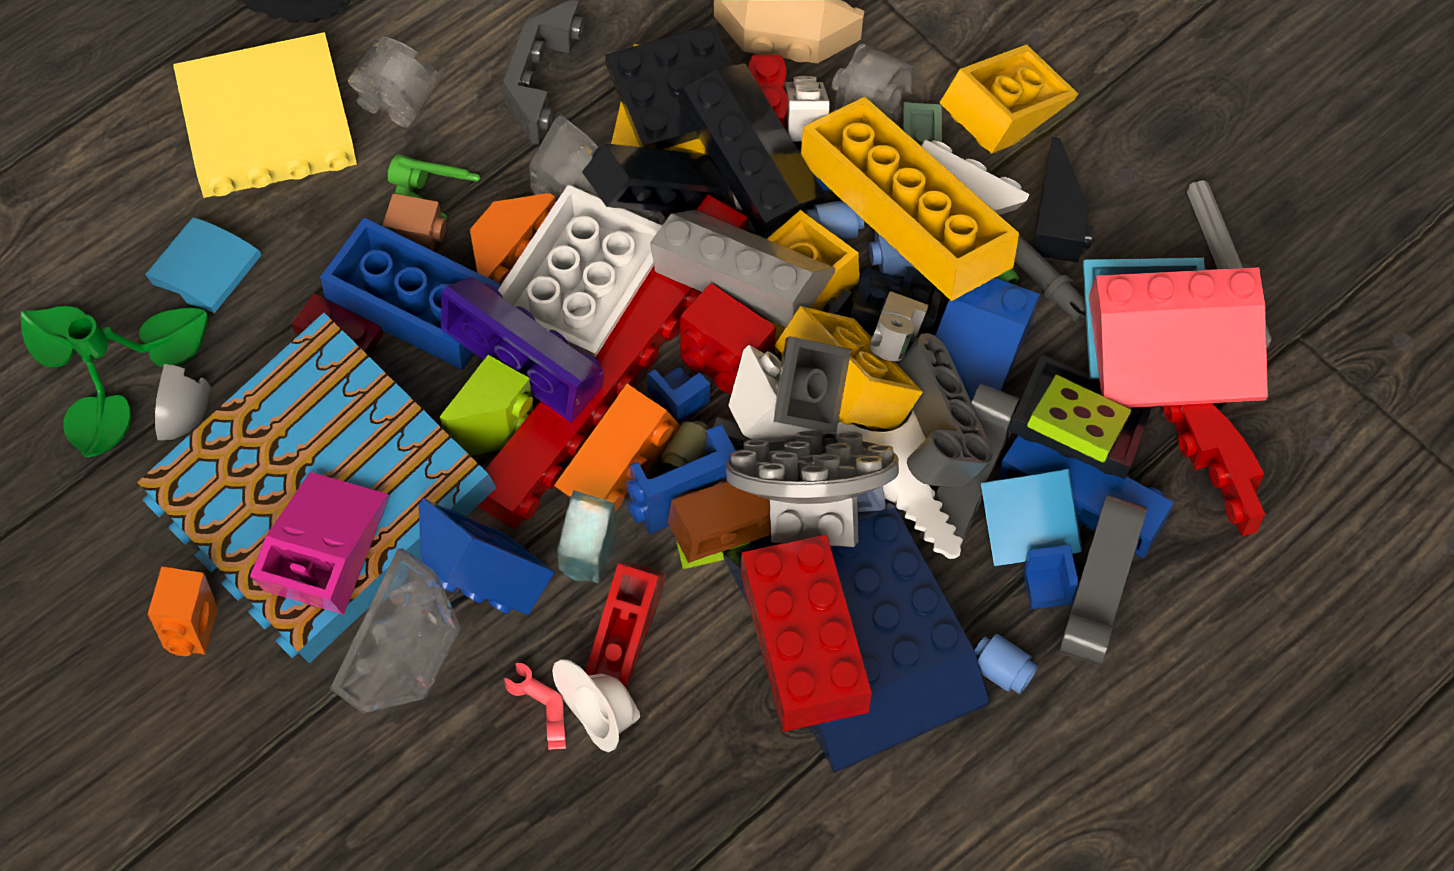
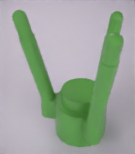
[388,154,481,220]

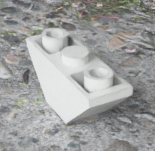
[785,76,829,141]
[920,139,1029,215]

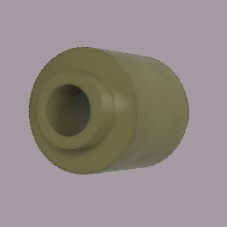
[660,421,711,473]

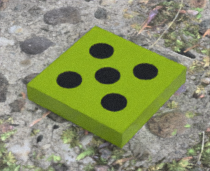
[1027,375,1131,463]

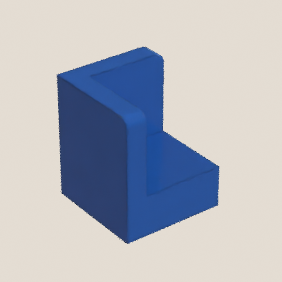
[647,367,710,424]
[1023,545,1078,609]

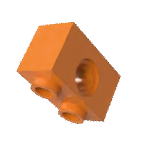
[148,566,218,656]

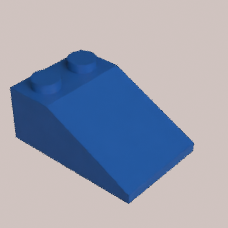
[935,278,1040,403]

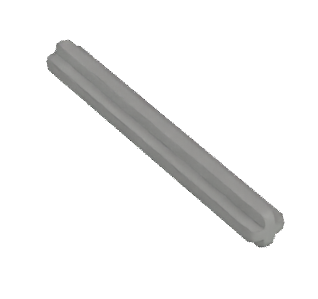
[1187,180,1272,348]

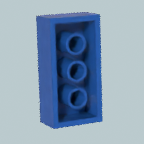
[320,218,501,370]

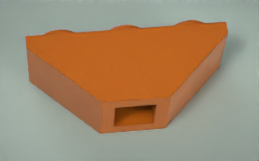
[470,193,556,284]

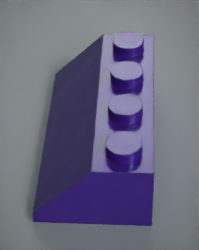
[441,277,604,423]

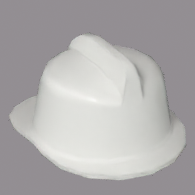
[552,659,640,752]

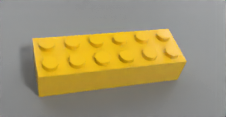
[801,96,1019,301]

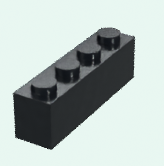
[582,143,730,213]

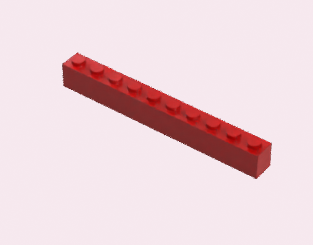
[478,195,748,530]

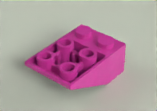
[250,472,389,615]

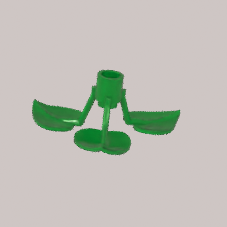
[21,306,208,457]

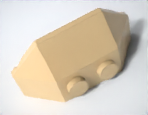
[714,0,864,64]

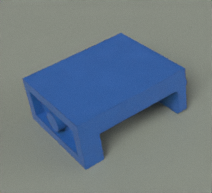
[626,424,736,534]

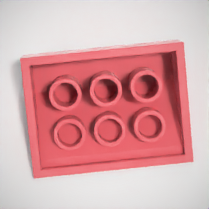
[1088,267,1268,408]

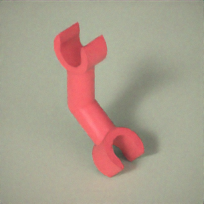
[504,663,566,750]

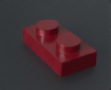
[292,294,383,356]

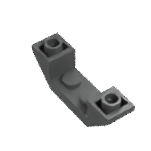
[503,0,584,144]

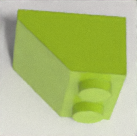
[440,355,533,456]

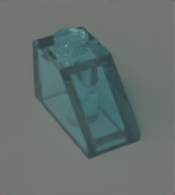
[557,490,616,583]

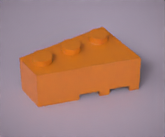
[554,384,680,521]

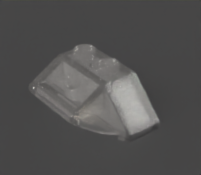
[330,548,461,714]

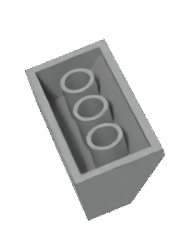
[650,210,835,327]

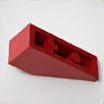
[585,561,667,689]

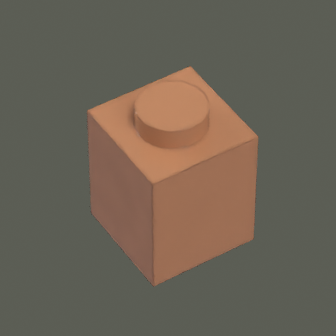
[382,193,446,251]

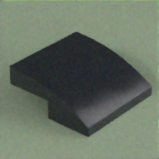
[849,267,942,329]

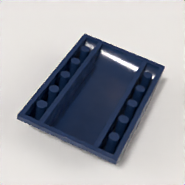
[723,500,989,773]

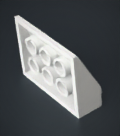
[498,185,662,357]

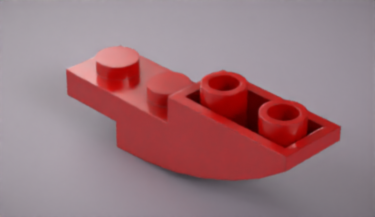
[1163,403,1265,537]

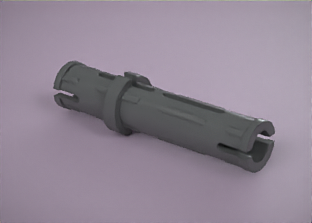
[1013,227,1086,325]

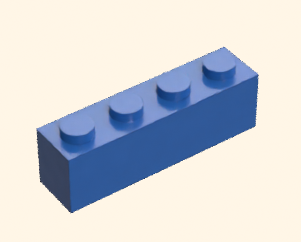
[998,435,1174,558]

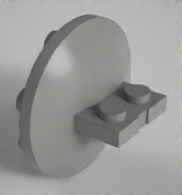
[726,431,899,547]

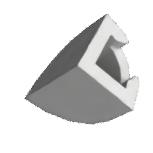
[155,364,211,440]

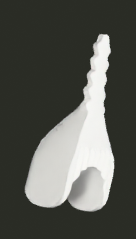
[823,408,963,559]

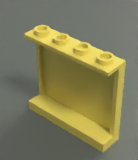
[173,32,357,198]

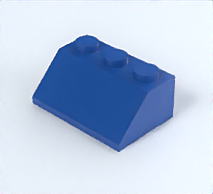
[419,498,555,615]

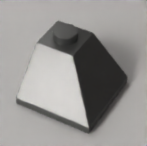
[773,336,851,433]

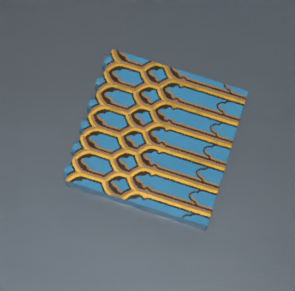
[137,313,497,664]

